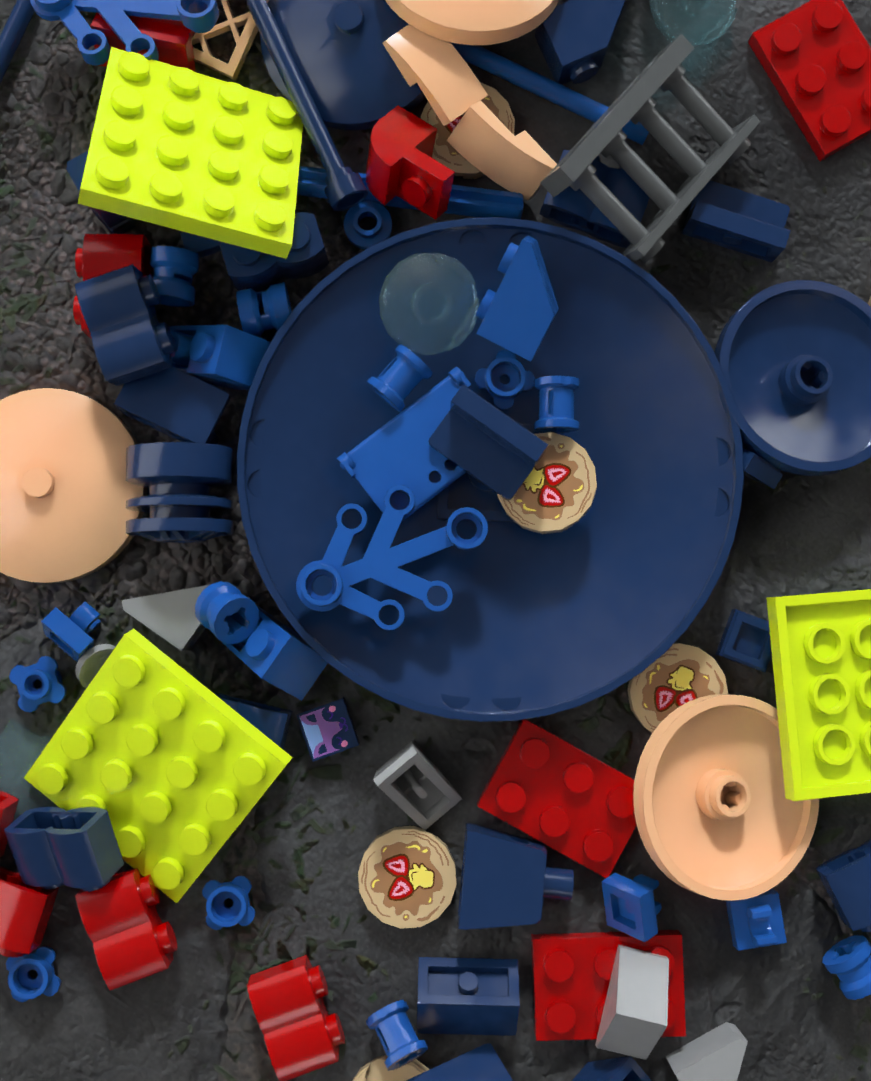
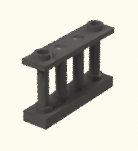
[540,33,761,263]

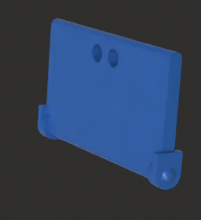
[337,367,472,522]

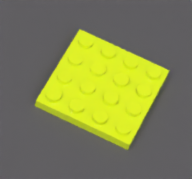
[77,47,303,259]
[766,589,871,801]
[24,628,293,903]

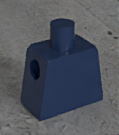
[457,823,574,930]

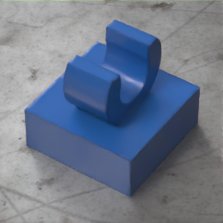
[41,601,101,662]
[601,873,662,942]
[725,889,787,951]

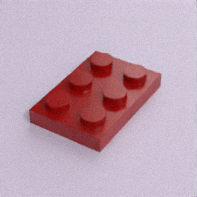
[748,0,871,161]
[476,719,637,878]
[531,930,686,1041]

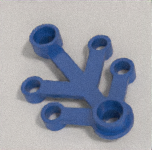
[30,0,219,66]
[296,485,488,631]

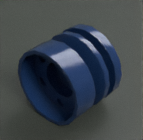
[126,442,233,543]

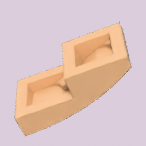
[383,24,488,126]
[446,100,557,201]

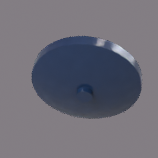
[260,0,451,131]
[714,280,871,476]

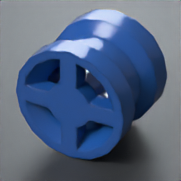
[195,581,259,644]
[822,935,871,1000]

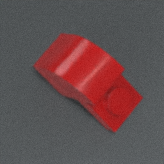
[365,105,455,220]

